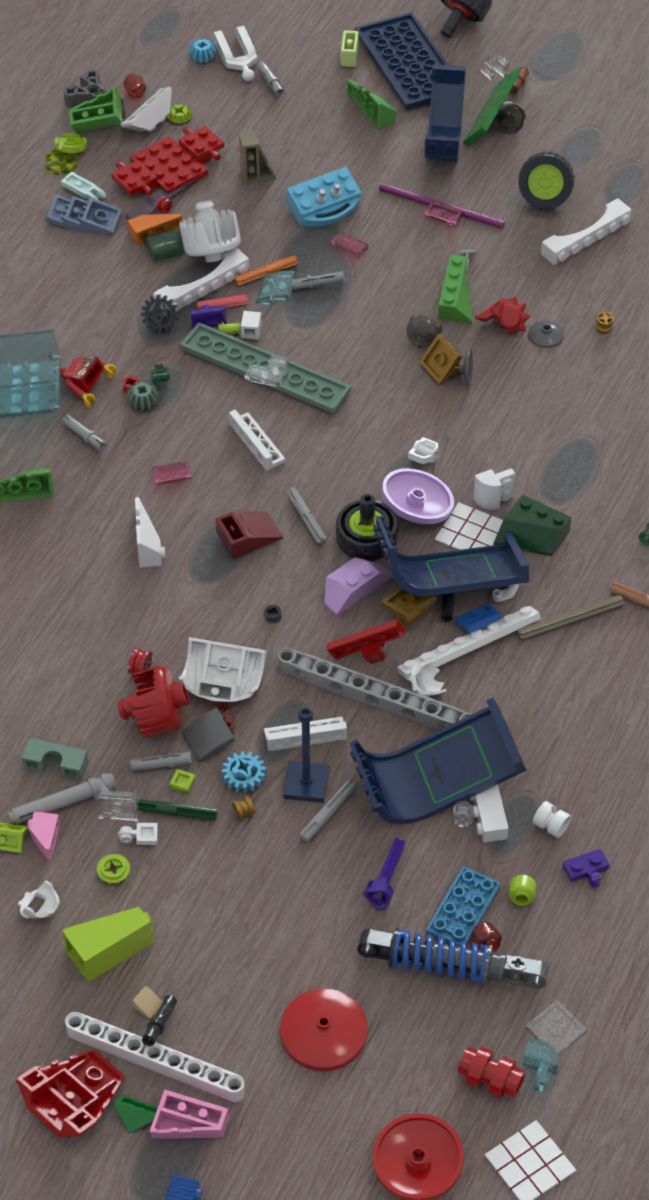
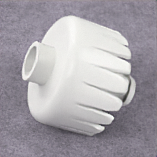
[179,201,241,262]

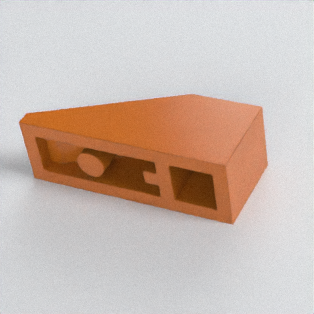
[127,214,182,245]

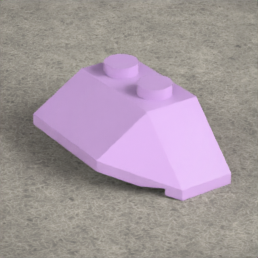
[324,557,393,616]

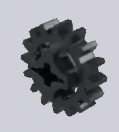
[141,294,179,333]

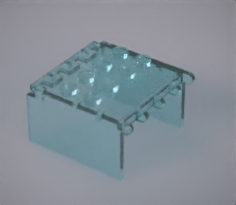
[0,330,61,418]

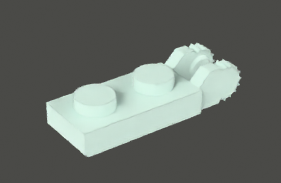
[60,172,106,201]

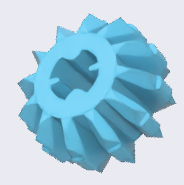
[189,38,216,64]

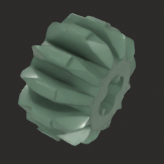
[127,381,158,411]

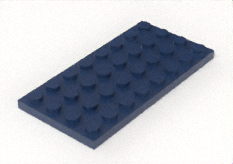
[355,12,465,109]

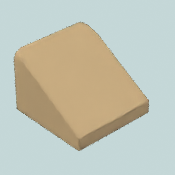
[133,986,163,1019]

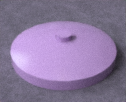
[381,469,454,524]

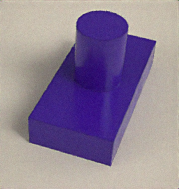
[190,305,227,329]

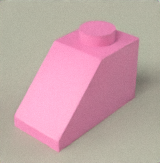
[27,812,60,860]

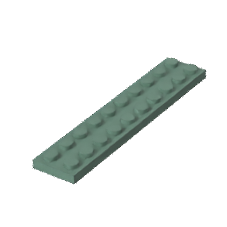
[180,322,351,414]

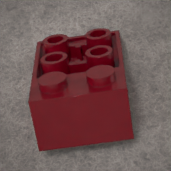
[216,511,283,559]

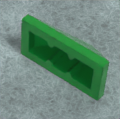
[114,1095,158,1133]

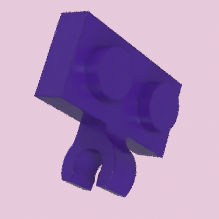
[562,849,610,889]

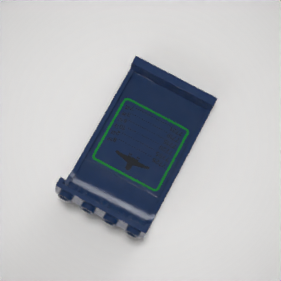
[373,515,529,596]
[350,697,527,824]

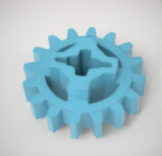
[222,751,266,793]

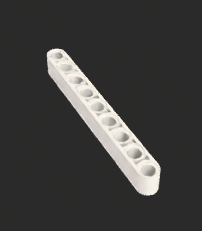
[65,1012,245,1102]

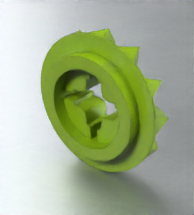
[166,104,192,123]
[97,854,130,885]

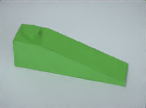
[347,79,397,130]
[0,468,54,502]

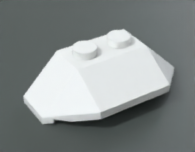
[121,87,172,132]

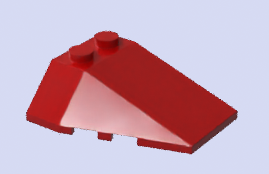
[16,1050,125,1137]

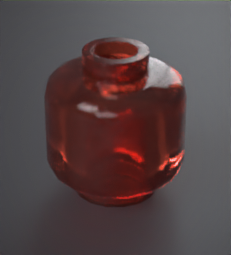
[123,73,147,98]
[470,922,502,953]

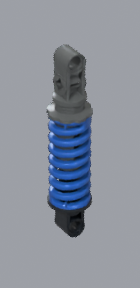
[357,927,549,989]

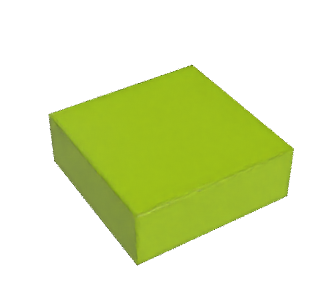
[169,769,196,794]

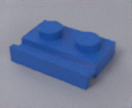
[455,603,502,634]

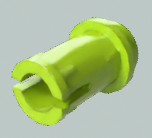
[218,322,240,334]

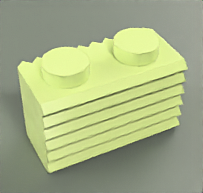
[341,30,359,67]

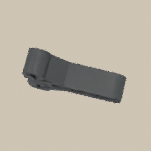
[63,69,126,119]

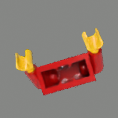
[59,356,116,408]

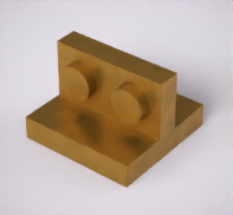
[420,334,463,385]
[381,588,436,629]

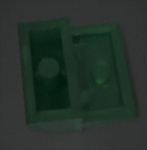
[143,229,186,262]

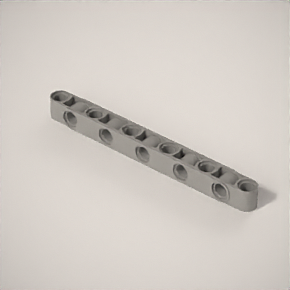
[278,648,472,730]

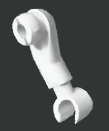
[492,583,523,603]

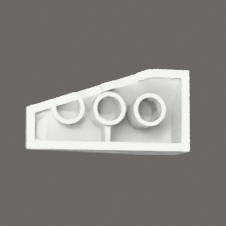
[135,497,165,567]

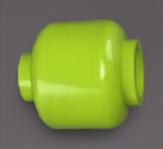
[508,875,536,906]

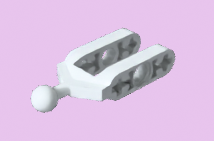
[213,26,257,82]

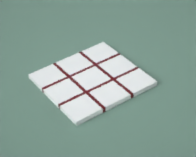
[434,502,503,550]
[484,1120,576,1200]

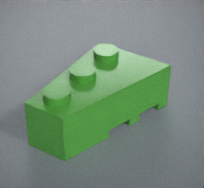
[69,86,123,133]

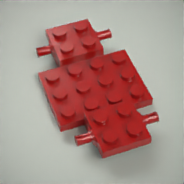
[111,126,225,196]

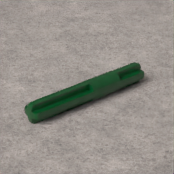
[137,799,218,820]

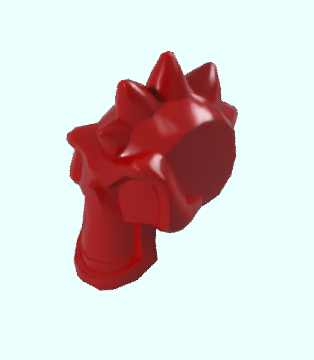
[475,296,530,333]

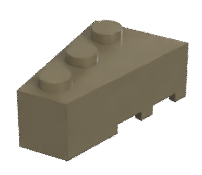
[239,131,276,184]

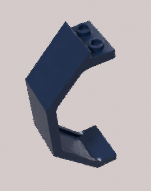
[424,65,466,160]

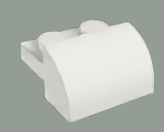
[473,468,515,510]

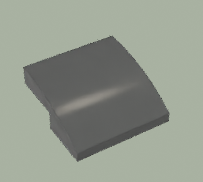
[182,708,235,762]

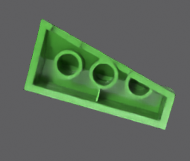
[438,254,473,324]

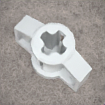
[408,437,439,464]

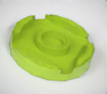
[54,133,87,153]

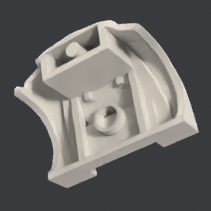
[178,637,268,702]

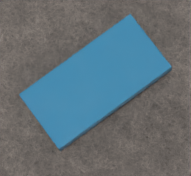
[426,866,501,947]

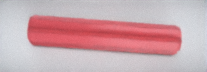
[197,294,248,310]

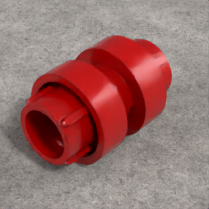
[457,1046,525,1099]

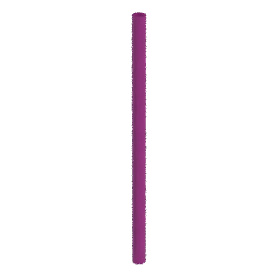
[379,183,504,228]

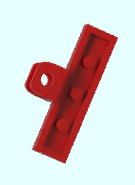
[326,620,405,664]

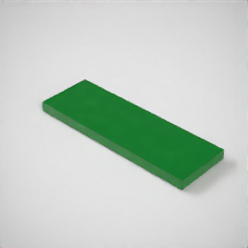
[463,68,521,146]

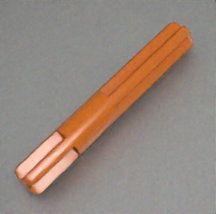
[235,255,298,286]

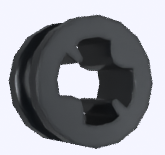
[264,605,282,623]

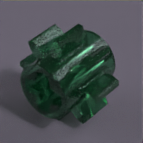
[150,364,170,386]

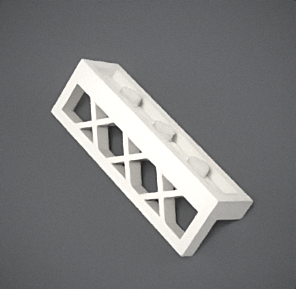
[229,409,285,471]
[264,717,347,752]

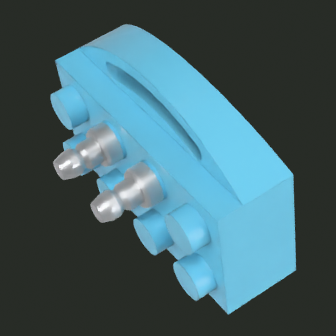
[285,167,361,227]

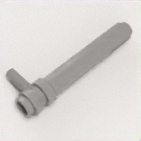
[8,773,117,824]

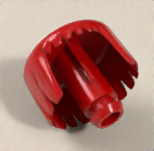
[117,665,189,738]

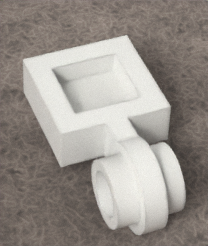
[118,823,157,845]

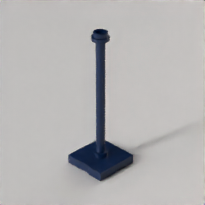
[284,707,329,803]

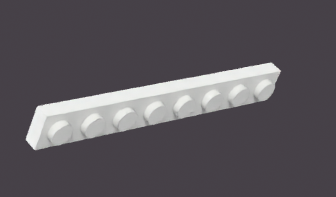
[397,606,541,680]

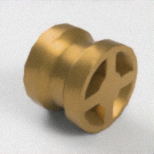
[595,312,614,334]
[232,796,255,820]

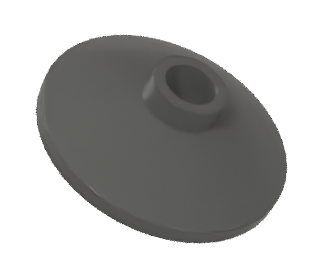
[529,321,564,348]
[459,350,473,386]

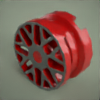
[128,647,152,675]

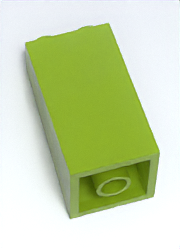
[62,907,154,982]

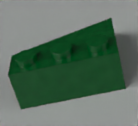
[493,494,572,556]

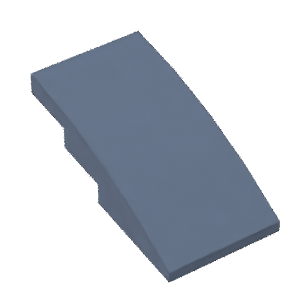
[45,194,122,234]

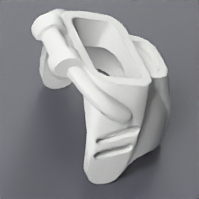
[409,659,447,697]
[18,881,60,919]

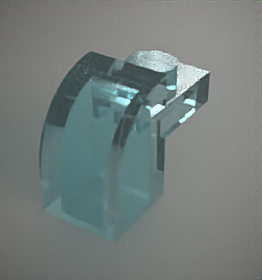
[522,1037,559,1092]

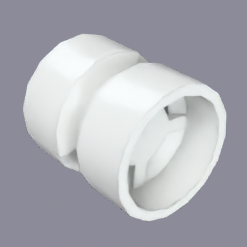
[533,801,571,838]

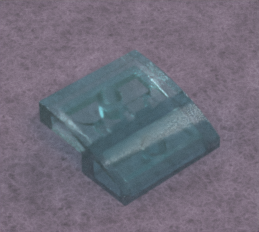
[256,271,295,304]

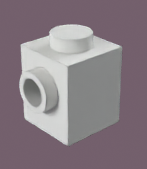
[241,311,262,340]

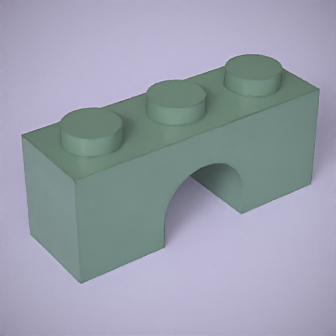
[21,738,88,781]

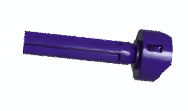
[363,838,405,910]

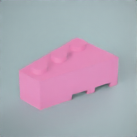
[150,1089,230,1139]

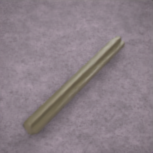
[518,595,624,640]

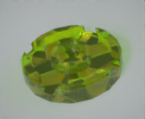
[45,149,78,175]

